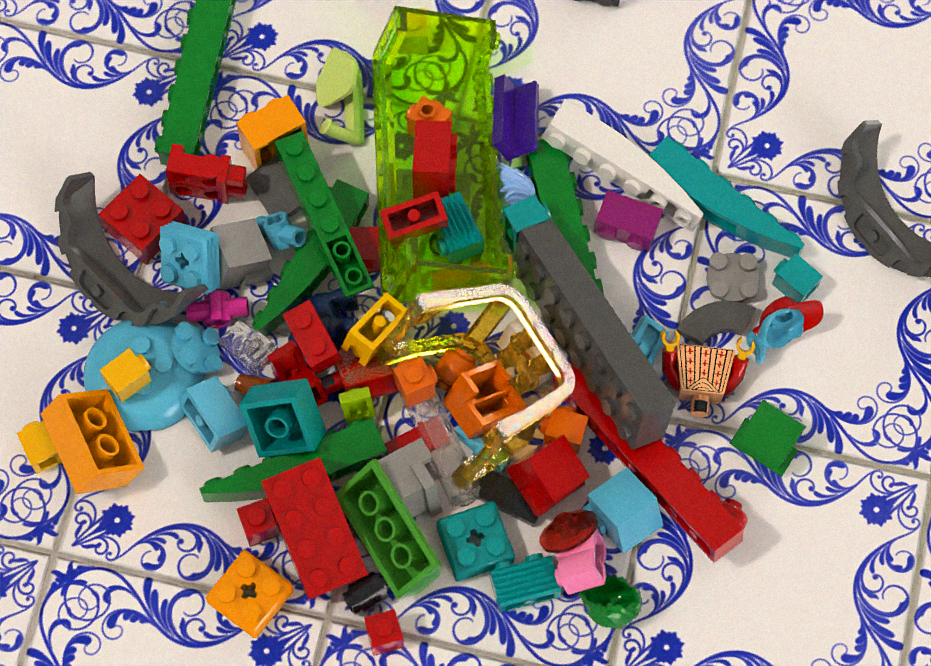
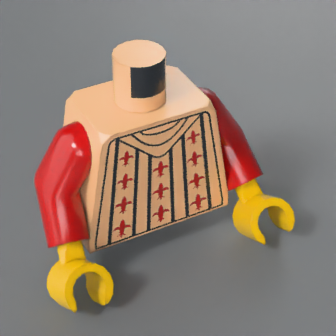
[660,329,755,418]

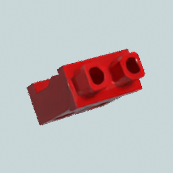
[166,143,248,204]

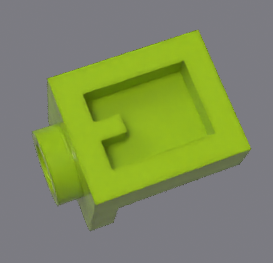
[338,387,377,424]

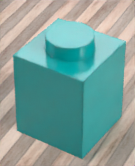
[772,254,823,303]

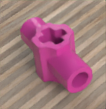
[186,290,250,328]

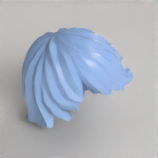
[487,162,536,221]

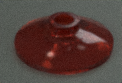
[539,509,598,553]

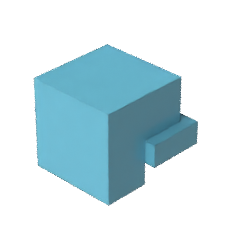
[582,467,663,553]

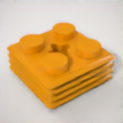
[206,550,294,638]

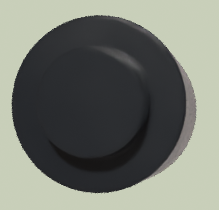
[342,571,390,615]

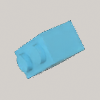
[180,375,247,453]

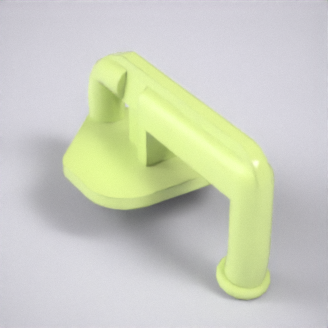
[316,48,365,145]

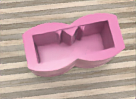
[555,526,606,595]

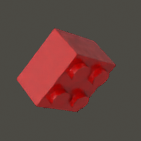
[412,120,457,199]
[98,174,187,264]

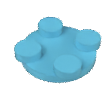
[171,321,223,375]

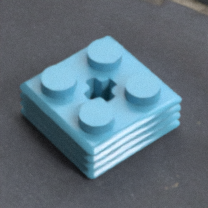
[159,221,220,295]

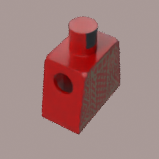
[320,348,398,398]

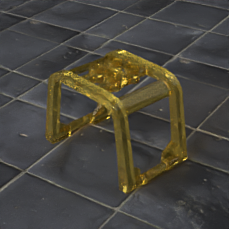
[376,283,575,489]

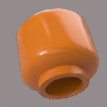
[434,347,477,392]

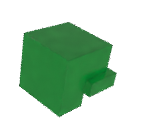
[729,400,807,476]

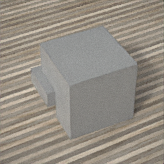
[210,218,273,291]
[378,438,443,518]

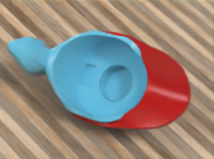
[746,296,824,364]

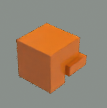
[443,360,528,440]

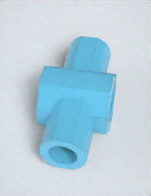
[256,211,307,251]

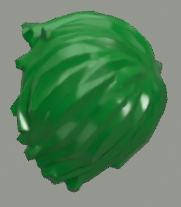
[578,574,643,629]

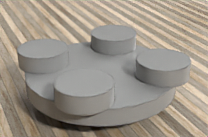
[706,252,759,302]

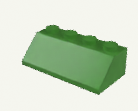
[335,459,442,600]

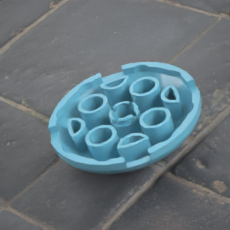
[83,320,206,433]

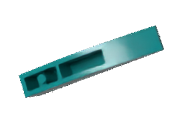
[648,136,805,258]

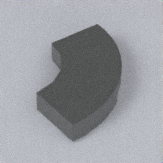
[676,301,757,346]

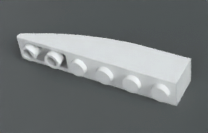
[541,99,703,231]

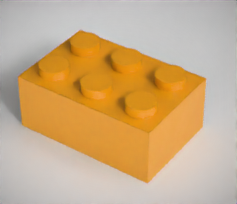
[41,389,145,495]

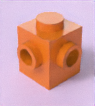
[405,96,453,136]
[393,357,438,409]
[540,406,589,454]

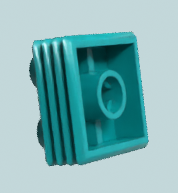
[436,501,515,582]

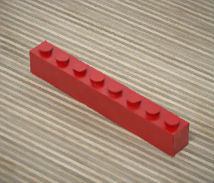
[553,362,744,563]

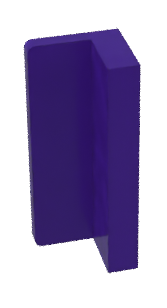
[492,74,539,161]

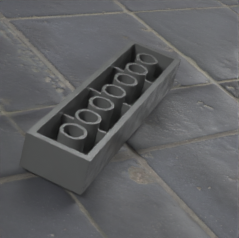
[511,219,676,450]

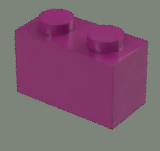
[594,190,663,251]

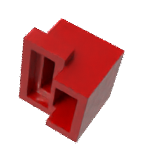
[506,434,590,517]

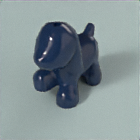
[288,287,359,358]

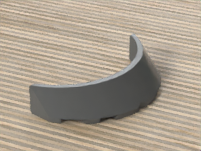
[837,120,931,277]
[55,172,209,326]

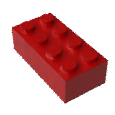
[260,457,368,600]

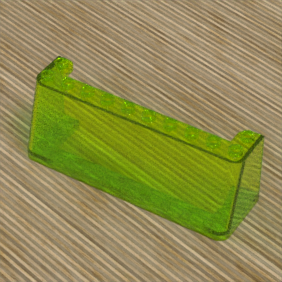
[372,6,517,303]

